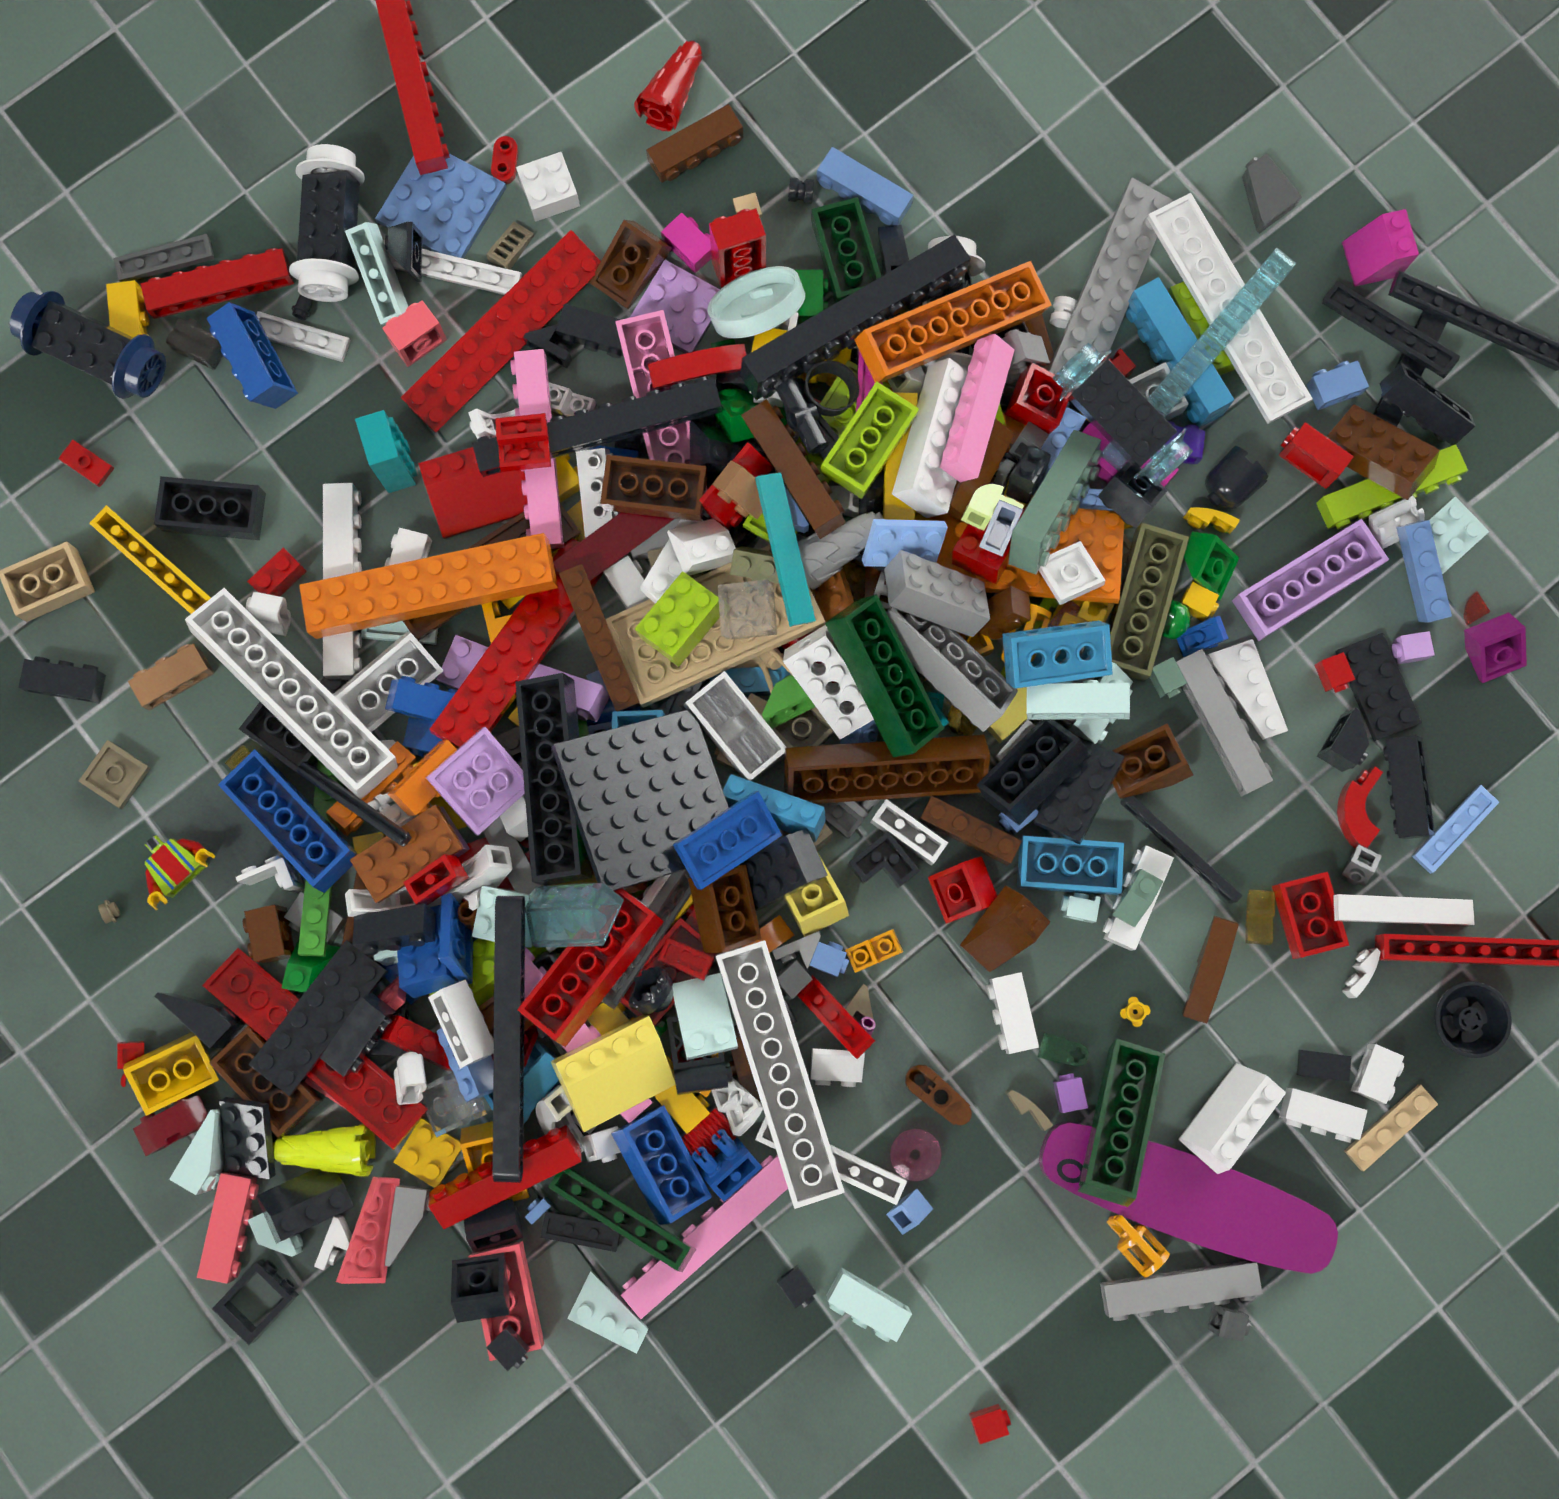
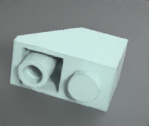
[248,1213,303,1257]

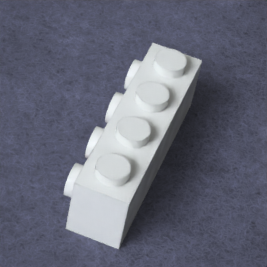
[576,448,620,538]

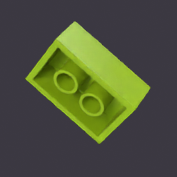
[635,571,726,667]

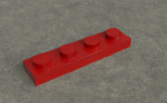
[797,975,875,1059]

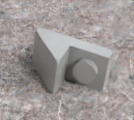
[772,931,821,969]

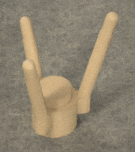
[758,648,793,693]

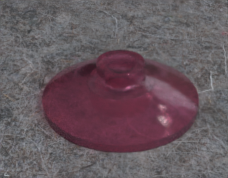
[890,1129,941,1181]

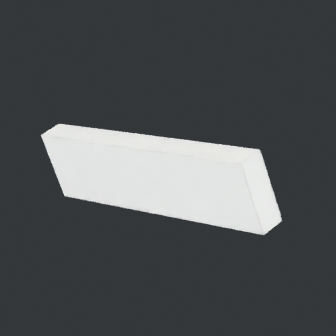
[256,311,351,362]

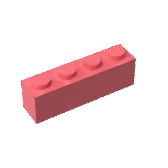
[197,1172,259,1284]

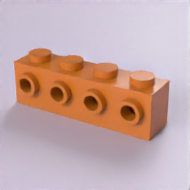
[326,741,416,836]

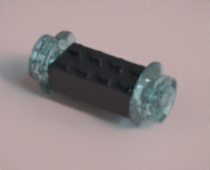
[1053,343,1193,486]

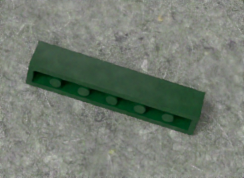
[548,1168,696,1272]

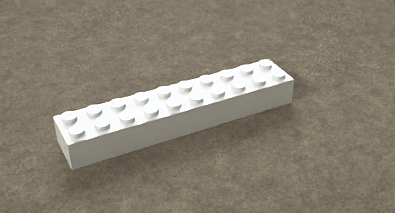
[185,588,398,799]
[716,940,845,1209]

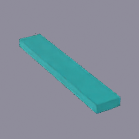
[755,473,816,627]

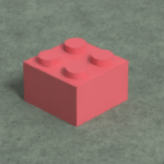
[382,300,447,367]

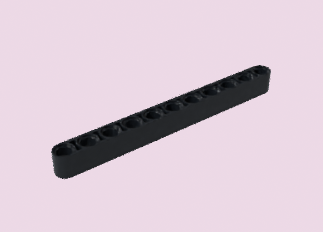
[493,896,525,1183]

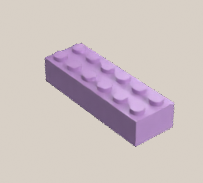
[1232,519,1389,641]

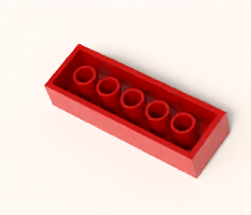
[517,889,664,1047]

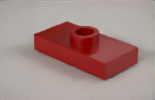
[58,440,114,487]
[657,937,715,981]

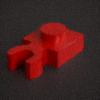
[117,1041,145,1087]

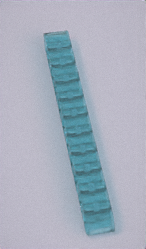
[1102,248,1297,471]

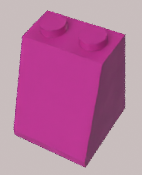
[1342,209,1419,287]

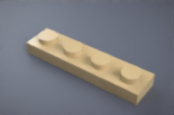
[1344,1085,1438,1171]

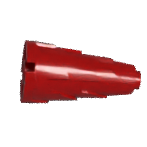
[634,41,702,132]

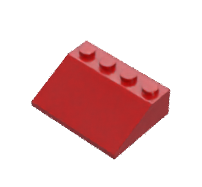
[418,447,528,539]

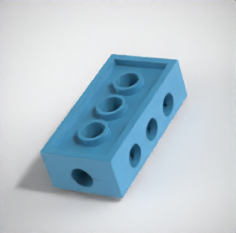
[1002,620,1113,689]

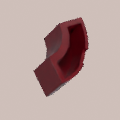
[133,1095,208,1156]

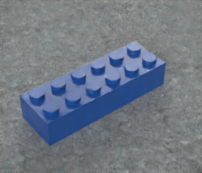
[218,749,358,893]

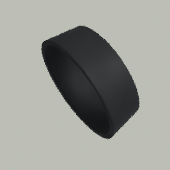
[804,360,859,416]

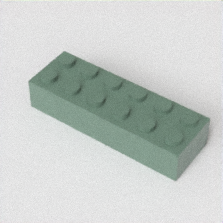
[1008,430,1103,575]

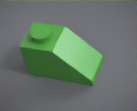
[762,675,815,729]

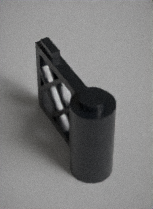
[667,1016,733,1095]

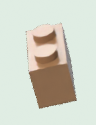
[712,461,763,519]

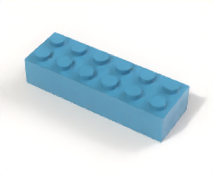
[1125,277,1235,428]

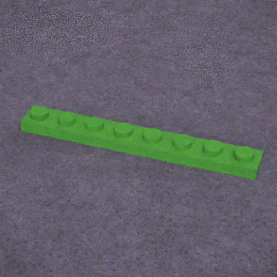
[298,759,343,957]

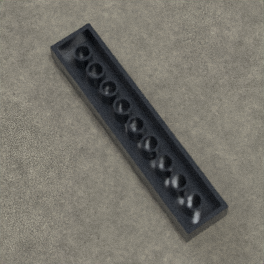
[740,234,971,401]

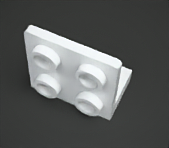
[236,856,305,893]

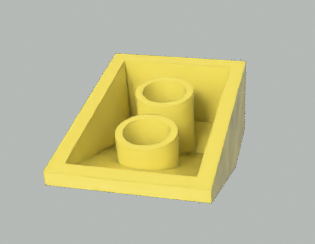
[784,853,849,937]

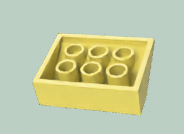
[550,1015,676,1132]

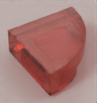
[1464,591,1490,625]

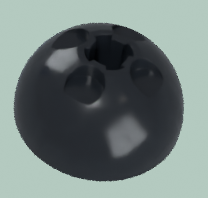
[1434,981,1512,1058]

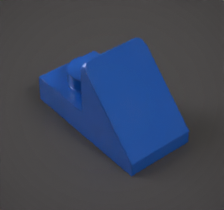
[1177,616,1229,657]

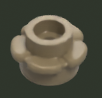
[98,900,120,924]

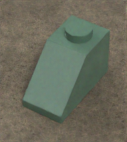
[1112,869,1164,927]

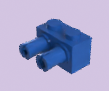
[692,1129,762,1202]

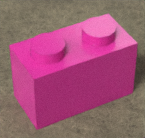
[661,213,712,273]

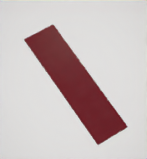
[553,512,674,581]

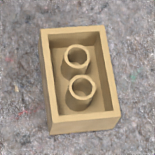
[0,542,95,622]

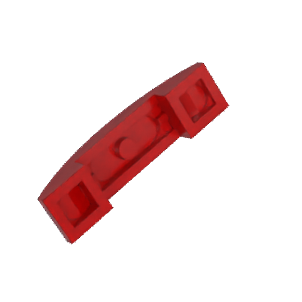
[648,344,746,389]

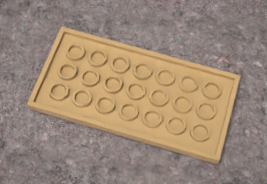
[606,545,825,708]

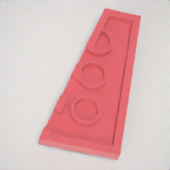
[336,1177,400,1284]

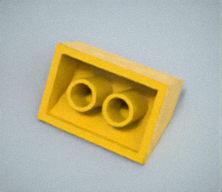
[123,1032,219,1116]

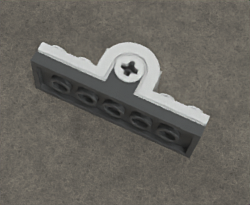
[596,870,691,1010]

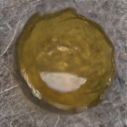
[947,704,977,736]

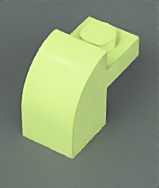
[961,484,1024,531]

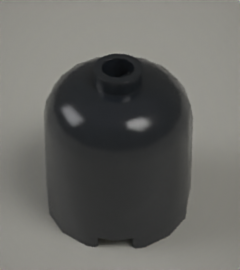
[1205,446,1268,509]

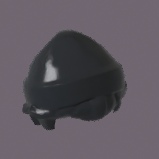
[629,967,674,1015]

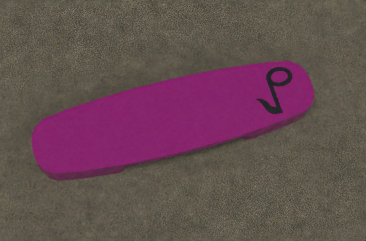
[1039,1122,1338,1274]

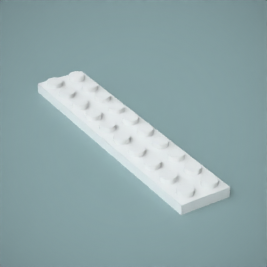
[1147,193,1312,424]

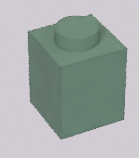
[1149,657,1187,699]

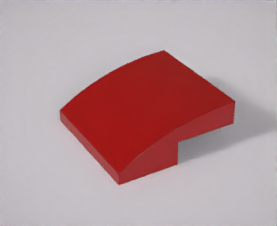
[495,413,551,472]

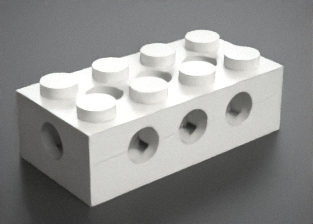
[783,625,874,739]

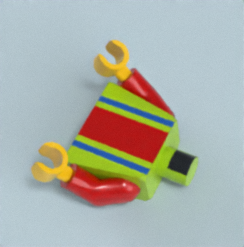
[145,835,215,910]

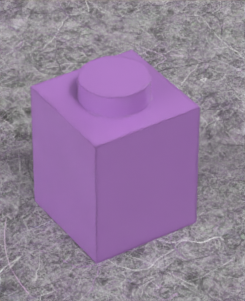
[1053,1073,1088,1113]

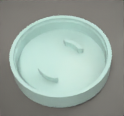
[707,266,805,338]

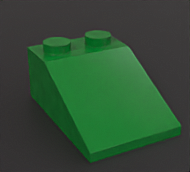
[714,388,787,442]

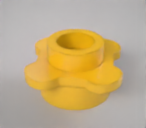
[1120,997,1150,1027]

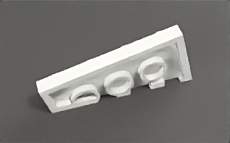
[639,519,703,603]
[1209,639,1288,740]

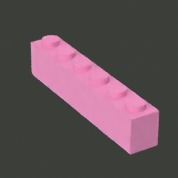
[940,334,1014,482]

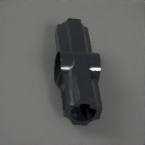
[776,378,830,455]

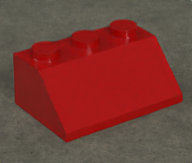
[699,443,776,531]

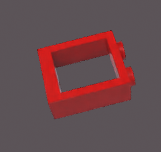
[1279,422,1354,489]

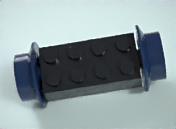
[10,291,166,399]

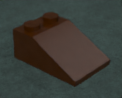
[589,220,672,309]
[1112,723,1193,799]
[960,885,1050,972]

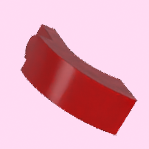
[1337,766,1383,849]

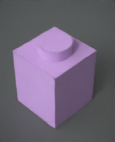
[1392,631,1435,664]

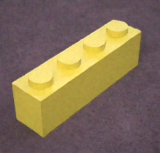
[987,687,1027,744]

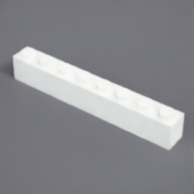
[323,483,362,680]

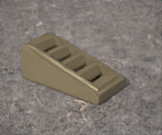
[486,221,534,270]

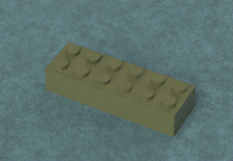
[1109,523,1189,681]

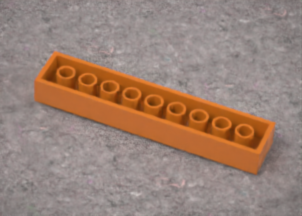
[299,533,558,639]

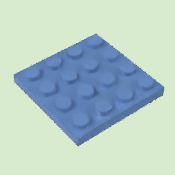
[375,154,507,259]

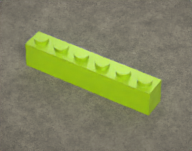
[1316,444,1468,529]

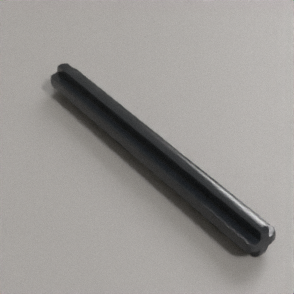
[297,762,412,846]

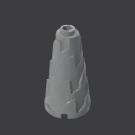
[798,511,884,590]

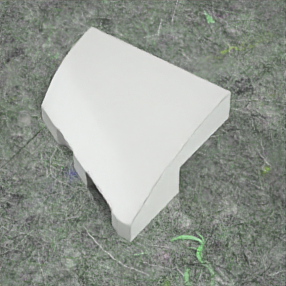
[711,1077,763,1136]

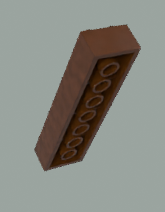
[784,735,990,804]

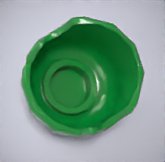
[1162,600,1190,639]

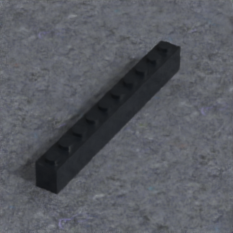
[472,377,722,477]

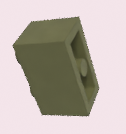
[730,546,779,596]

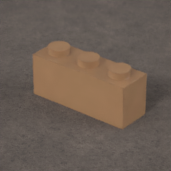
[128,644,214,711]

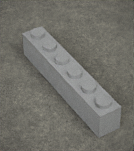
[1176,649,1273,797]
[1100,1260,1263,1321]

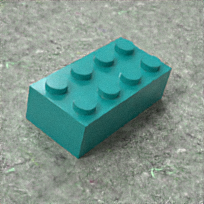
[355,410,418,493]

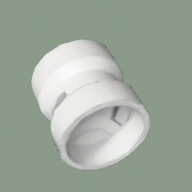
[1050,296,1077,328]

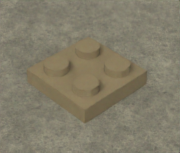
[79,740,151,809]

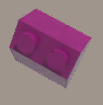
[1464,612,1527,683]

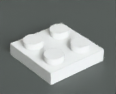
[1039,541,1105,605]

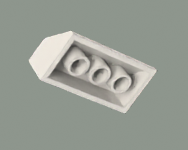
[1179,1063,1286,1174]

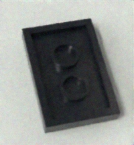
[219,1097,276,1179]

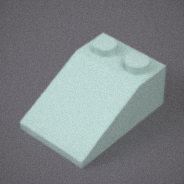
[672,973,738,1060]
[169,1109,225,1195]

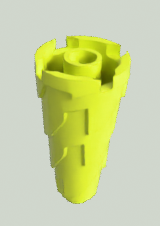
[273,1124,376,1177]

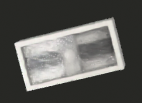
[683,671,787,781]

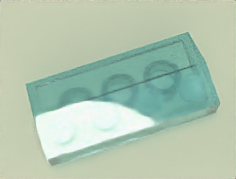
[525,883,624,947]

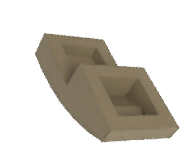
[1005,1090,1053,1131]

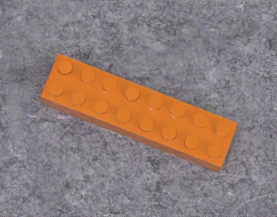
[854,261,1052,383]

